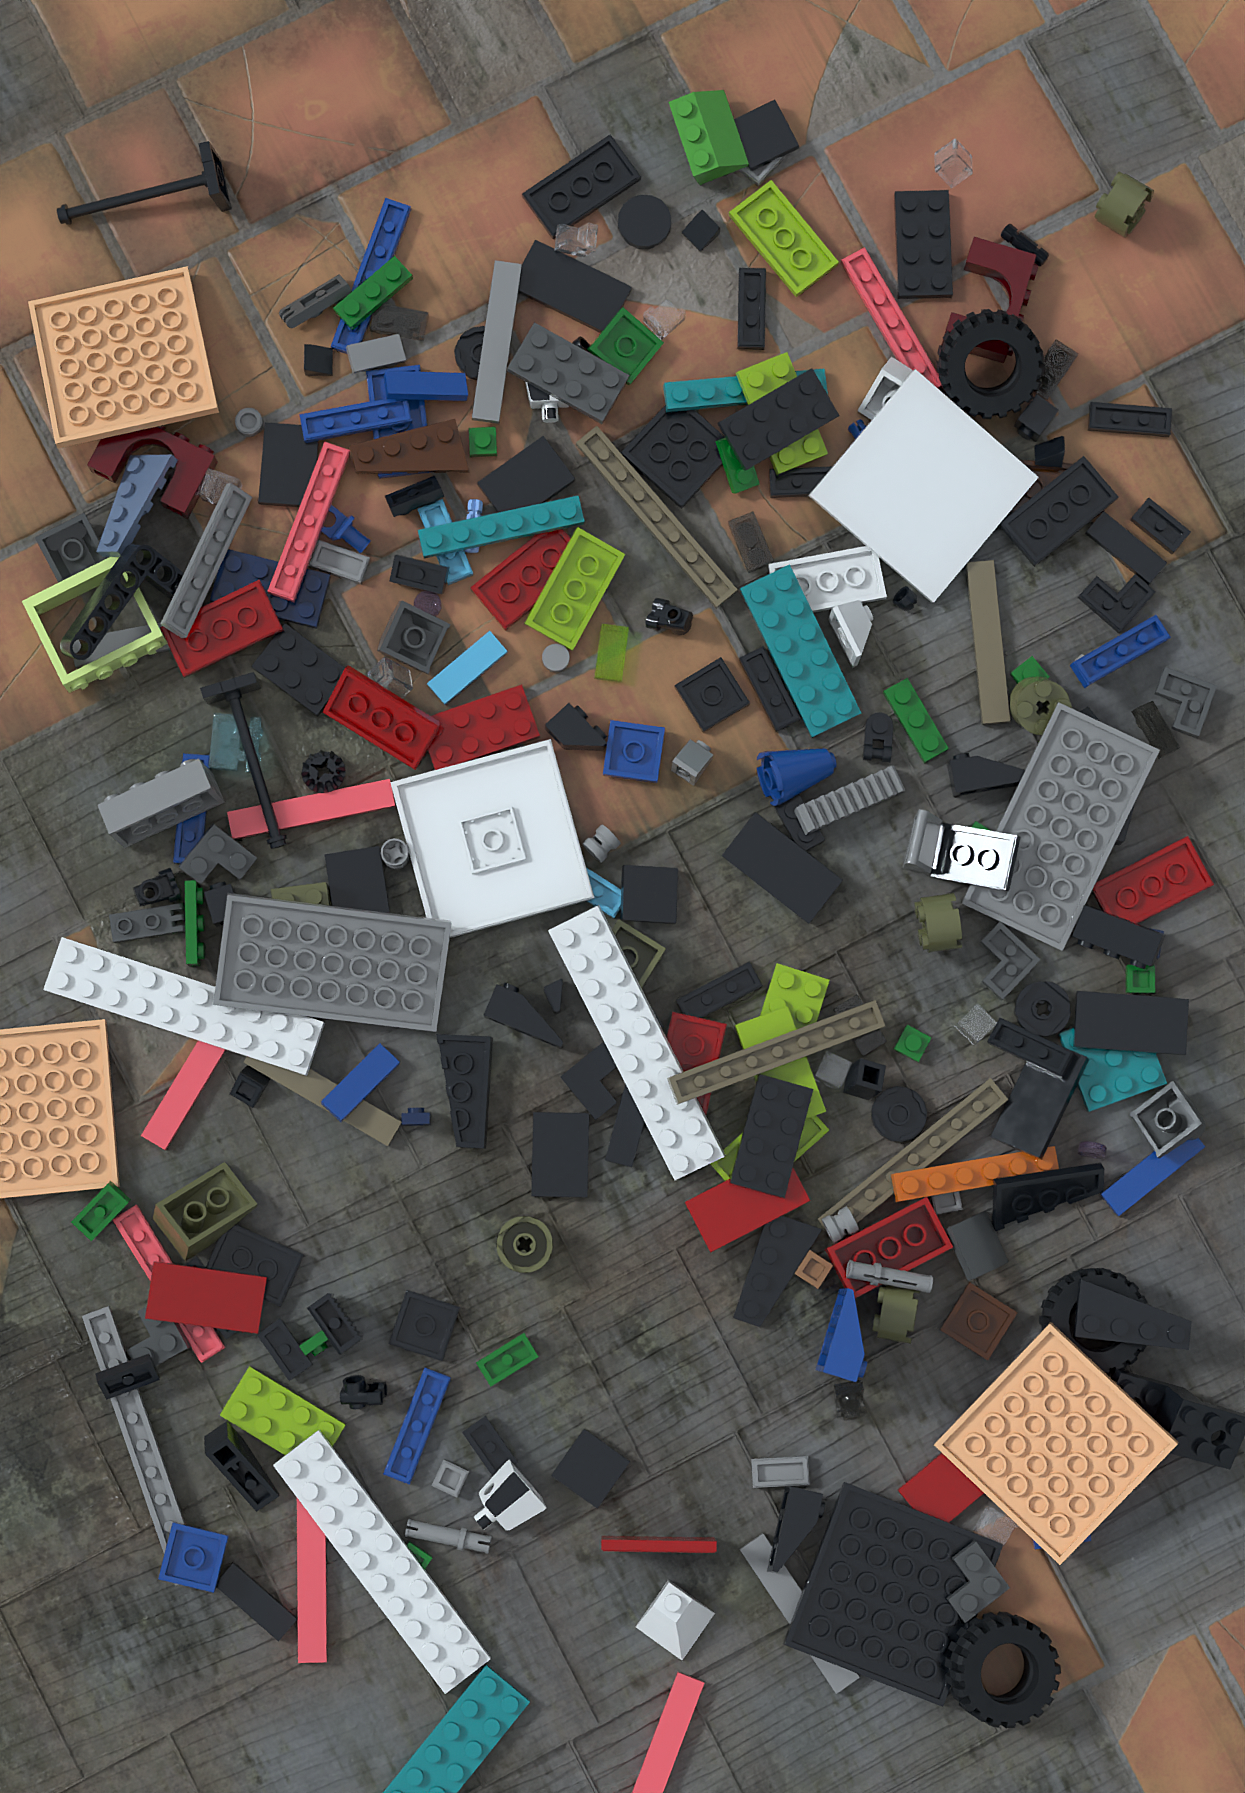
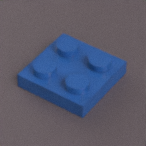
[603,720,665,783]
[158,1522,229,1593]

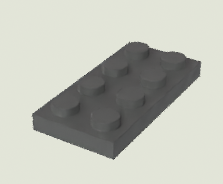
[507,322,629,424]

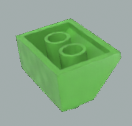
[669,90,749,185]

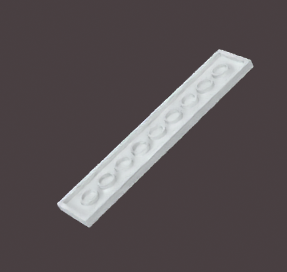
[548,905,725,1180]
[43,937,325,1076]
[273,1429,491,1694]

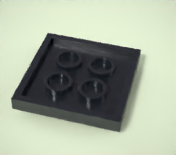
[621,405,725,509]

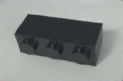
[1072,905,1165,969]

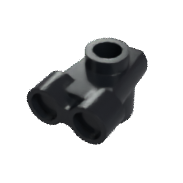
[645,598,693,635]
[133,868,182,907]
[340,1375,387,1409]

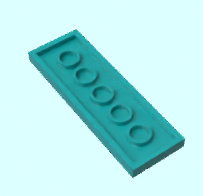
[740,564,861,737]
[383,1664,530,1793]

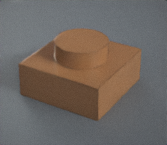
[794,1250,833,1289]

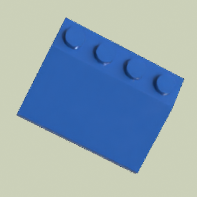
[815,1288,867,1382]

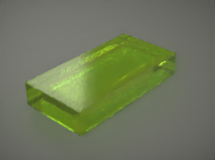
[595,624,629,682]

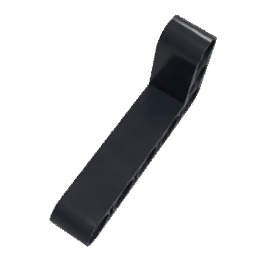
[60,544,184,660]

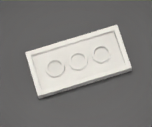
[768,546,887,613]

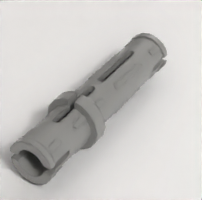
[846,1260,933,1293]
[405,1519,492,1554]

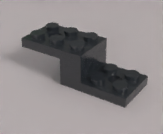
[1112,1369,1245,1470]

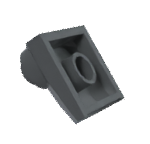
[35,512,108,583]
[377,600,451,674]
[1129,1081,1206,1159]

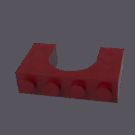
[941,237,1039,364]
[87,425,218,519]

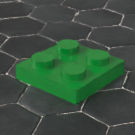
[587,307,664,385]

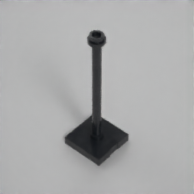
[57,141,232,225]
[200,672,287,849]

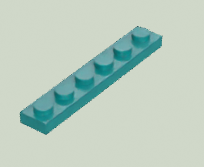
[663,369,828,412]
[418,496,585,559]

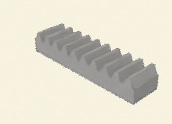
[794,766,905,835]

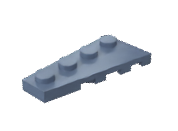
[96,454,178,557]

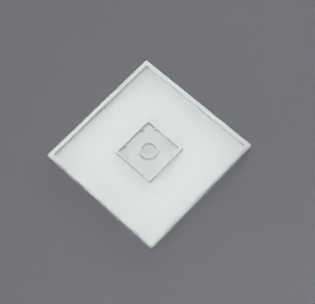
[808,369,1038,603]
[390,739,594,938]

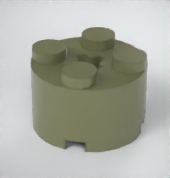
[1095,171,1154,238]
[1010,676,1072,736]
[914,893,962,953]
[496,1216,553,1273]
[872,1285,920,1344]

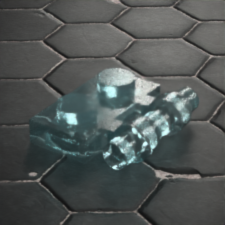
[209,713,263,773]

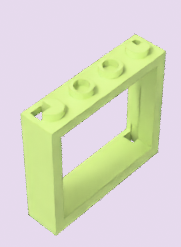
[22,557,168,693]

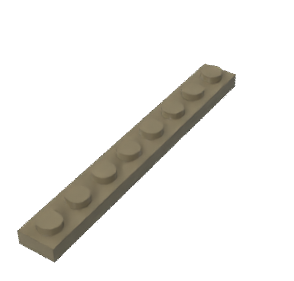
[576,426,738,609]
[667,1000,885,1105]
[817,1078,1008,1230]

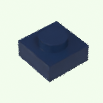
[401,1108,431,1126]

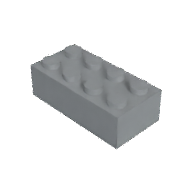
[98,759,225,848]

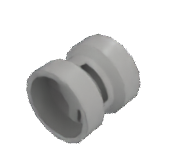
[582,824,621,863]
[381,838,410,869]
[821,1206,859,1244]

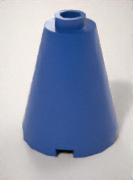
[757,748,837,806]

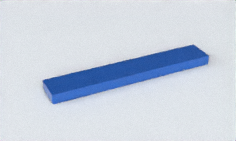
[331,198,411,354]

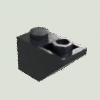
[545,703,607,751]

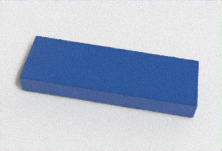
[384,371,468,401]
[321,1043,400,1122]

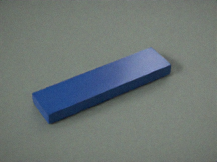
[299,399,412,443]
[1070,615,1171,688]
[173,753,212,864]
[1100,1138,1205,1216]
[383,1367,451,1485]

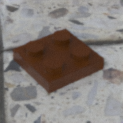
[939,1282,1017,1361]

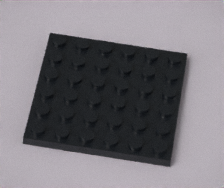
[783,1482,1003,1707]

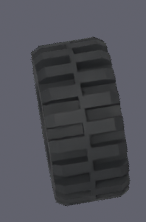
[936,309,1045,419]
[1039,1268,1148,1376]
[945,1611,1061,1729]

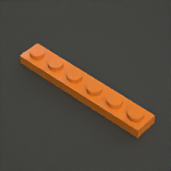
[891,1146,1059,1202]

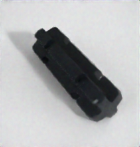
[1001,224,1049,266]

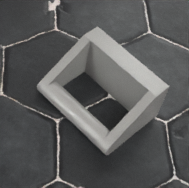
[902,809,943,875]

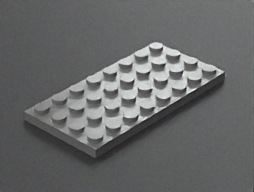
[961,702,1160,951]
[213,893,452,1032]

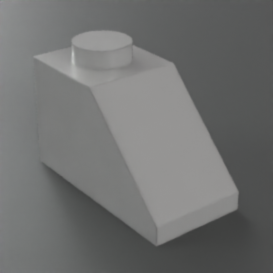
[671,739,713,786]

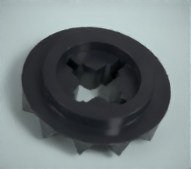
[301,750,346,793]

